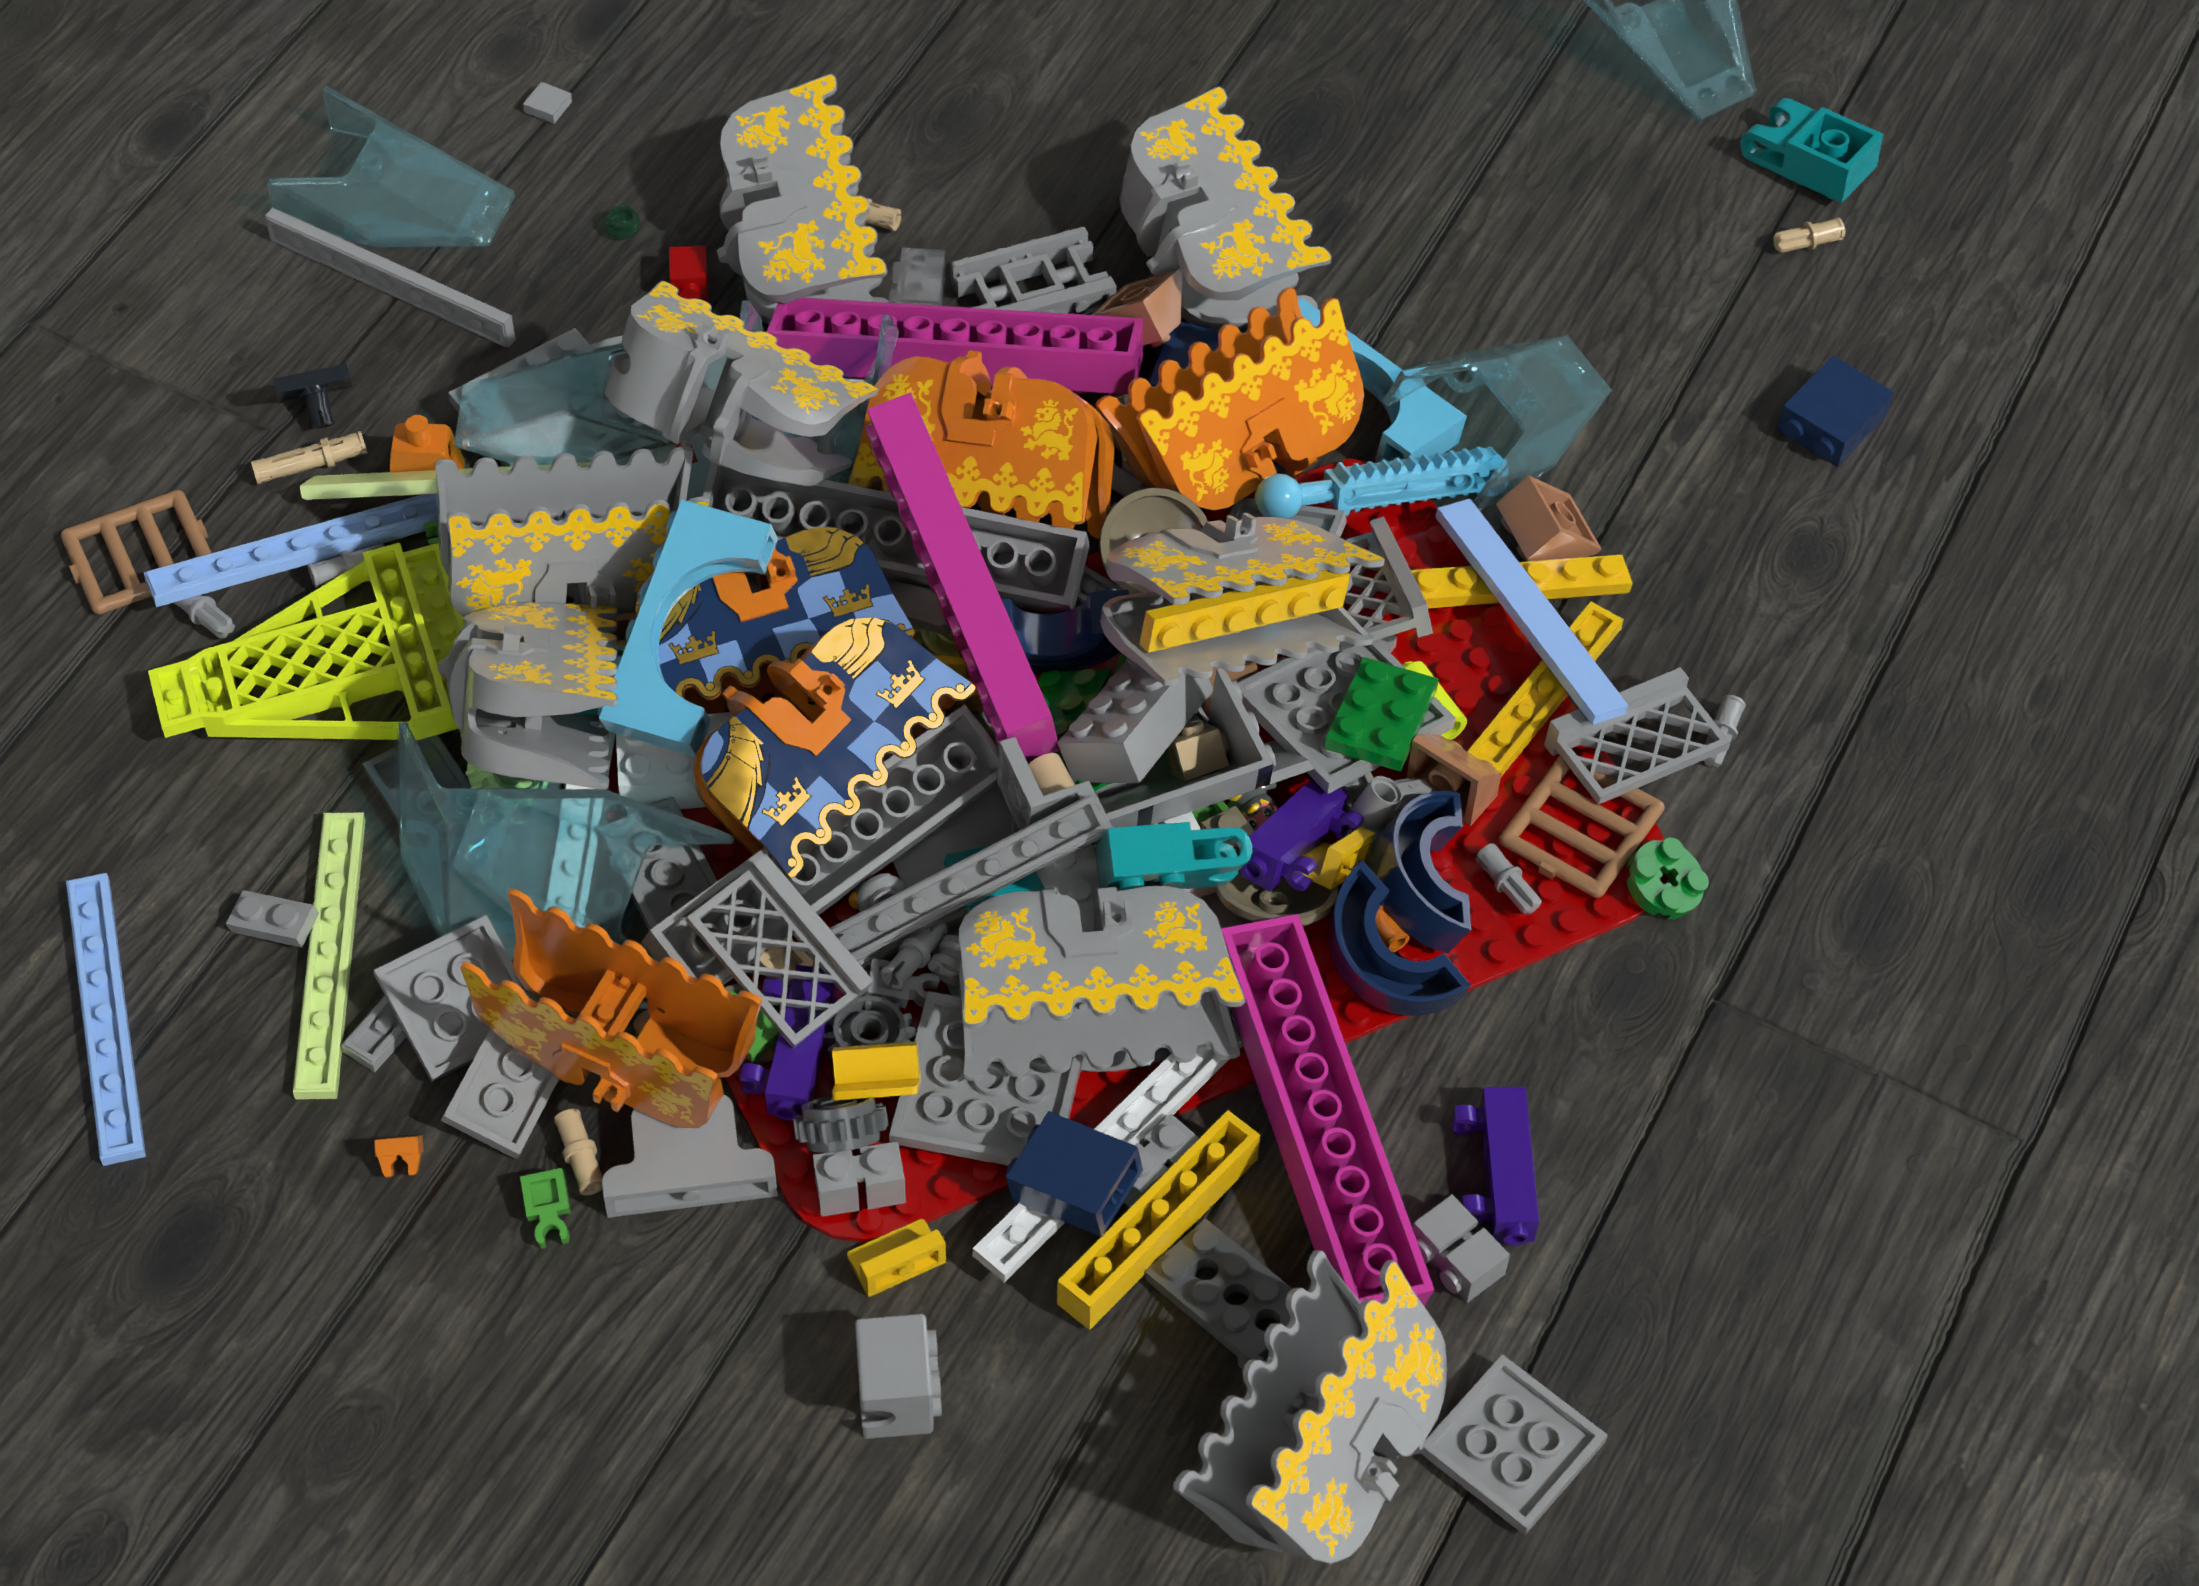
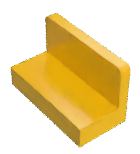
[1302,827,1376,890]
[832,1041,921,1100]
[848,1219,946,1298]

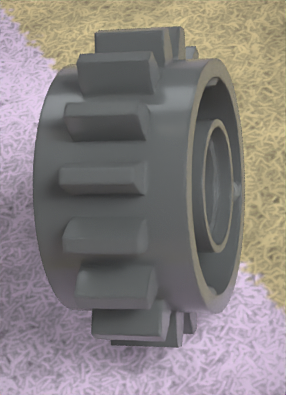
[824,993,916,1062]
[793,1096,888,1153]

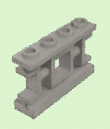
[951,227,1116,315]

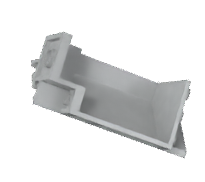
[997,667,1314,851]

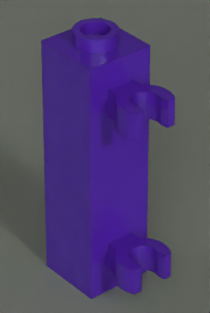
[1238,778,1365,891]
[740,964,839,1120]
[1452,1087,1539,1246]

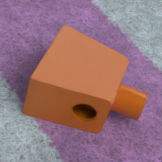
[390,415,465,472]

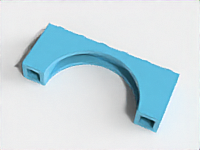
[1298,298,1467,462]
[598,499,778,756]

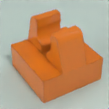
[375,1135,424,1177]

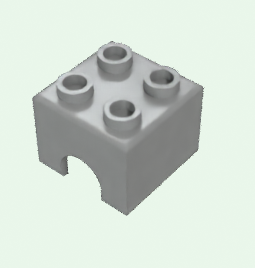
[855,1314,942,1439]

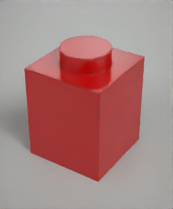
[670,246,709,302]

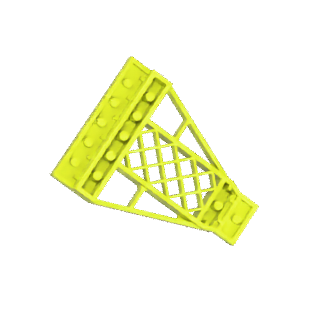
[148,542,464,740]

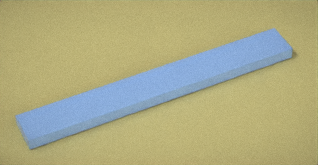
[144,494,438,607]
[1436,499,1628,725]
[66,873,146,1166]

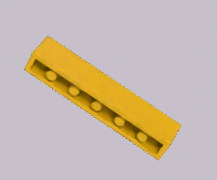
[1057,1110,1260,1330]

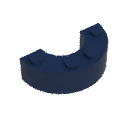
[1001,588,1129,674]
[1371,791,1471,953]
[1328,860,1471,1016]

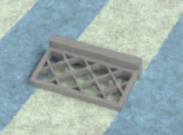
[1339,517,1433,651]
[1544,667,1731,805]
[686,854,873,1048]

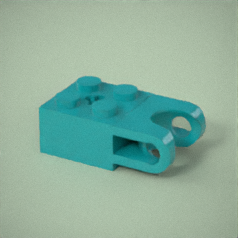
[1740,98,1883,203]
[1095,822,1252,891]

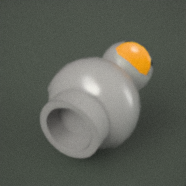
[849,873,907,912]

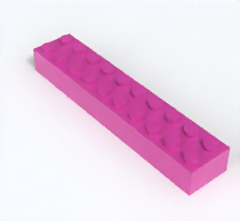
[766,298,1143,396]
[865,392,1060,763]
[1221,914,1434,1306]

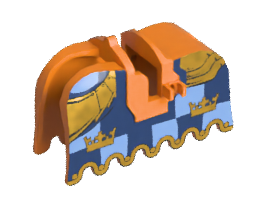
[635,527,915,714]
[692,617,975,878]

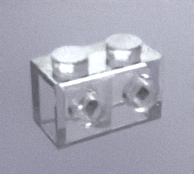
[889,247,946,306]

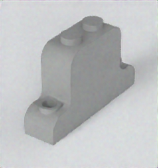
[602,1094,778,1218]

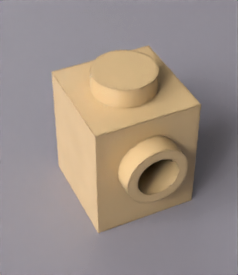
[1165,720,1229,781]

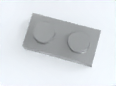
[226,890,319,947]

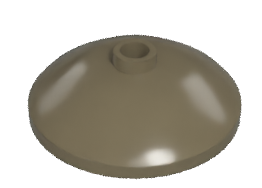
[1099,488,1208,595]
[1216,872,1338,927]

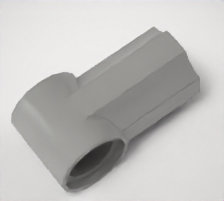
[1352,776,1432,829]

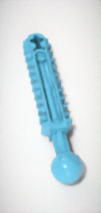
[1255,446,1507,519]

